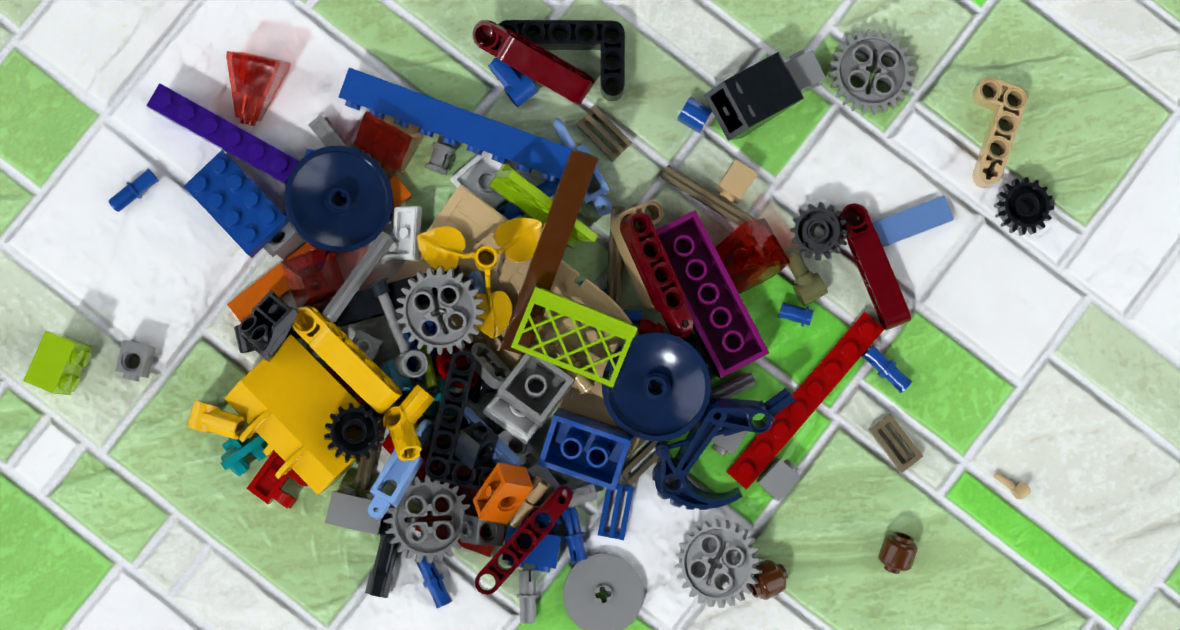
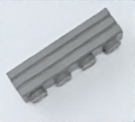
[308,115,352,148]

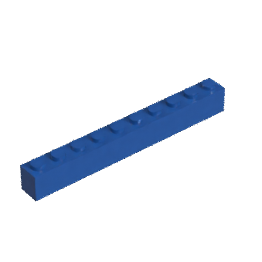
[338,67,600,189]

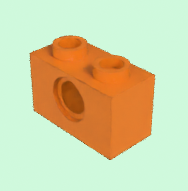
[473,462,533,524]

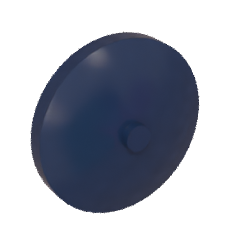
[284,146,393,253]
[602,332,711,441]

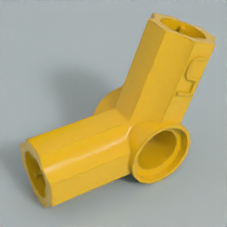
[382,384,435,462]
[186,400,245,440]

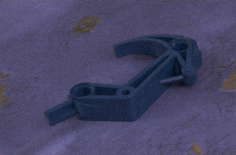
[652,388,795,510]

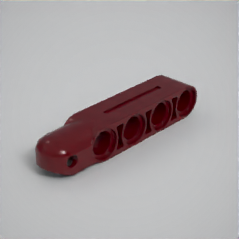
[473,20,595,104]
[840,203,911,331]
[620,212,693,339]
[475,486,574,595]

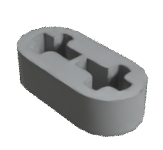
[466,342,511,389]

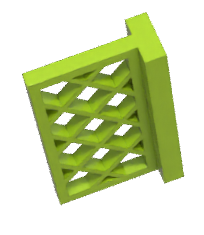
[488,164,598,249]
[511,285,638,388]

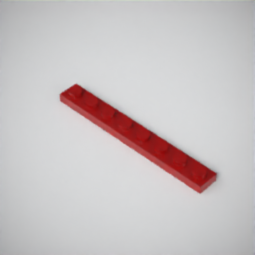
[726,312,884,490]

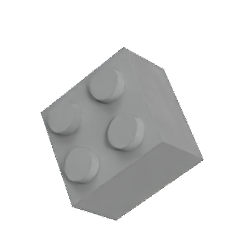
[498,354,574,428]

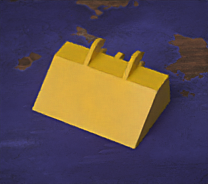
[224,334,385,495]

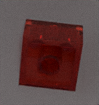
[354,111,418,174]
[715,218,791,294]

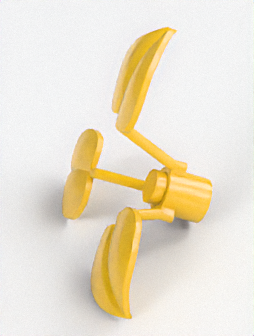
[417,218,542,339]

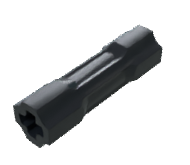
[365,513,408,598]

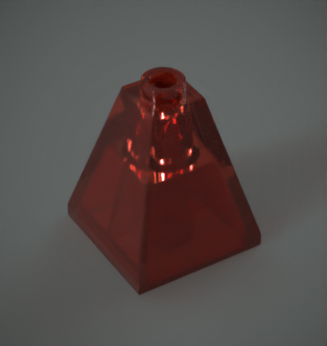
[226,51,291,126]
[280,249,345,308]

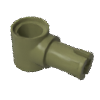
[784,251,828,306]

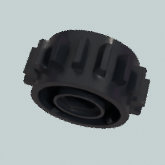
[994,177,1054,236]
[790,202,850,261]
[324,403,385,464]

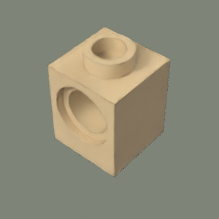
[716,159,758,203]

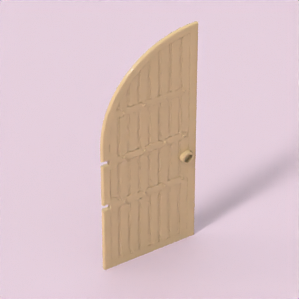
[392,184,640,460]

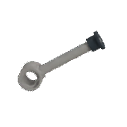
[367,277,428,378]

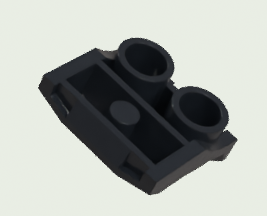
[239,290,298,362]

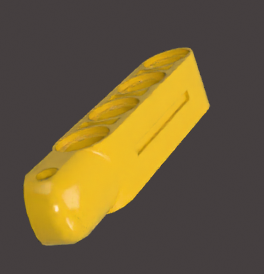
[292,305,402,414]

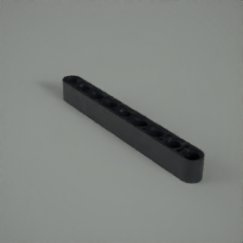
[234,265,465,353]

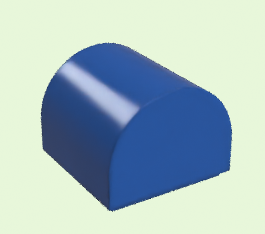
[677,96,712,133]

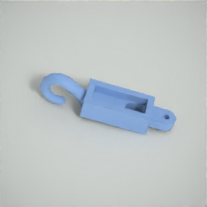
[553,118,612,216]
[368,419,433,520]

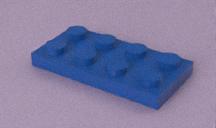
[184,150,289,258]

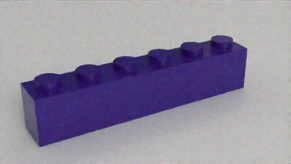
[146,83,299,186]

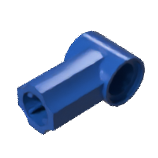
[488,58,539,108]

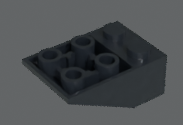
[704,52,804,141]

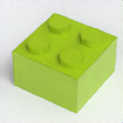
[23,330,92,395]

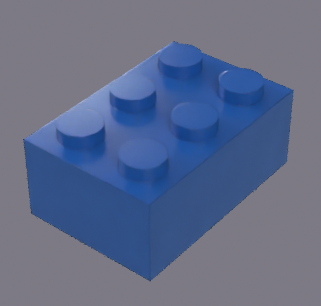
[538,407,633,491]

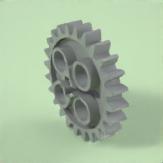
[828,29,915,115]
[396,266,485,355]
[383,475,471,563]
[675,519,763,608]

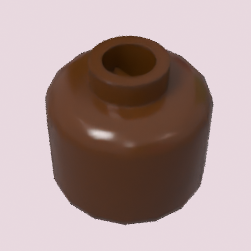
[878,532,918,574]
[749,560,788,600]

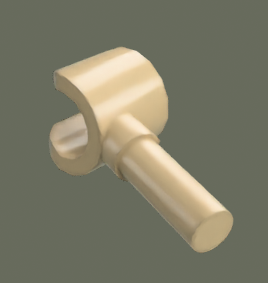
[994,472,1031,499]

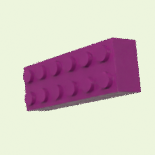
[656,210,769,379]

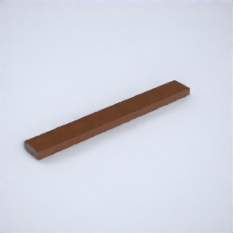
[500,148,598,355]

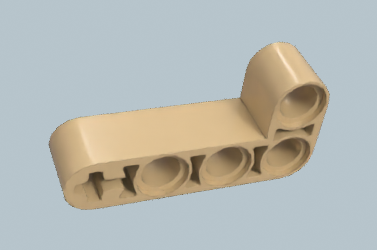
[972,78,1027,188]
[610,200,672,311]

